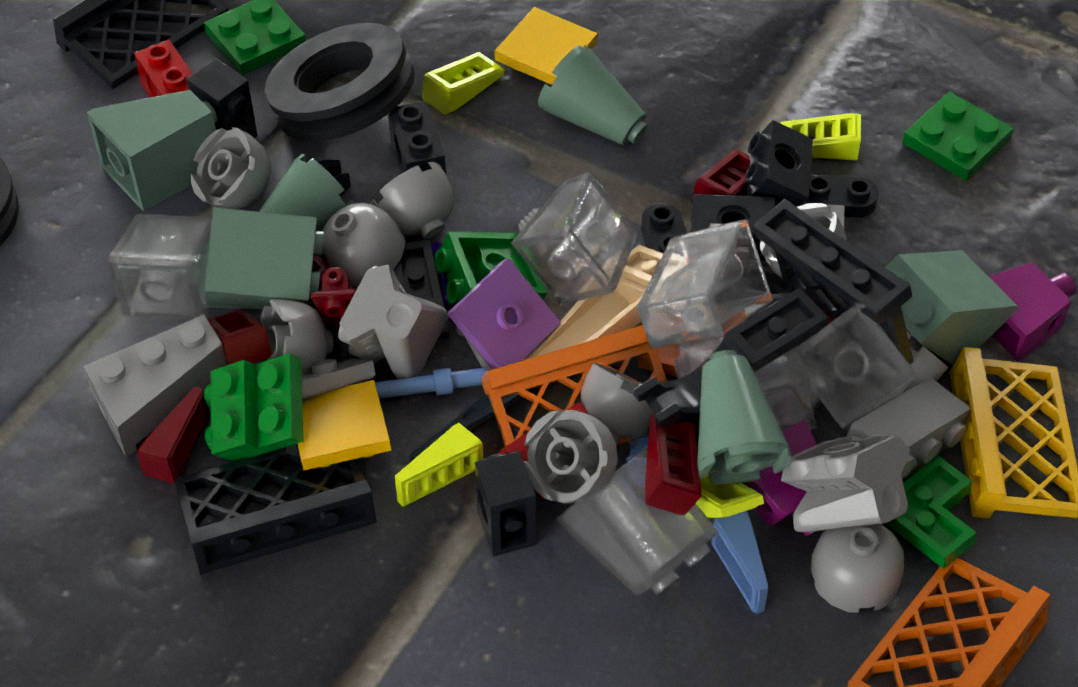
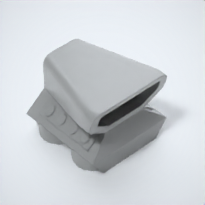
[338,265,448,379]
[781,434,910,532]

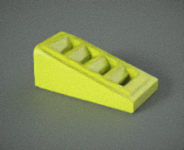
[422,52,505,115]
[780,114,861,161]
[395,422,483,507]
[688,476,764,518]

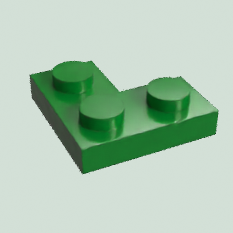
[885,456,977,569]

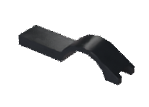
[633,287,828,428]

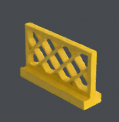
[949,347,1078,519]

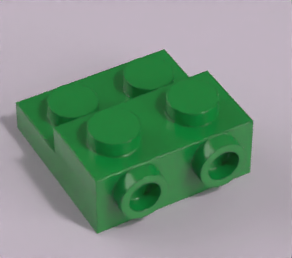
[435,232,547,304]
[204,353,304,462]

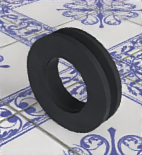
[264,23,415,141]

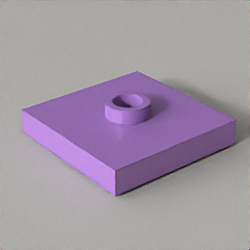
[447,258,561,369]

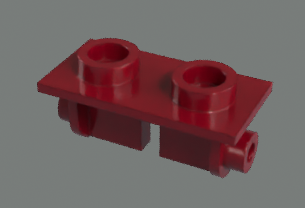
[311,267,356,333]

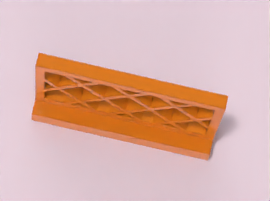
[481,322,667,446]
[848,558,1050,687]

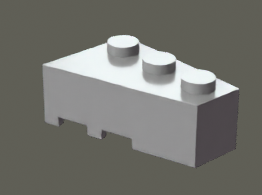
[84,315,227,458]
[846,379,971,483]

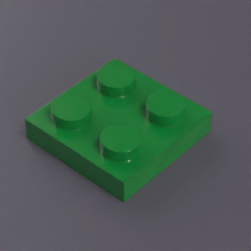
[204,0,306,75]
[902,91,1014,181]

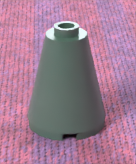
[538,45,648,146]
[259,154,354,231]
[697,350,792,484]

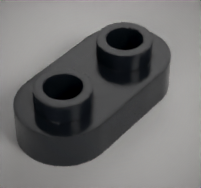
[802,175,879,217]
[641,204,688,259]

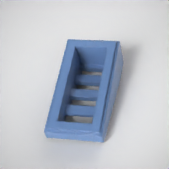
[712,511,769,615]

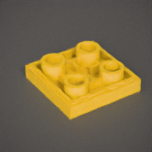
[494,7,598,85]
[298,380,392,471]

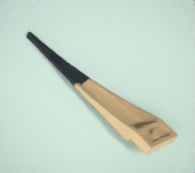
[409,245,695,461]

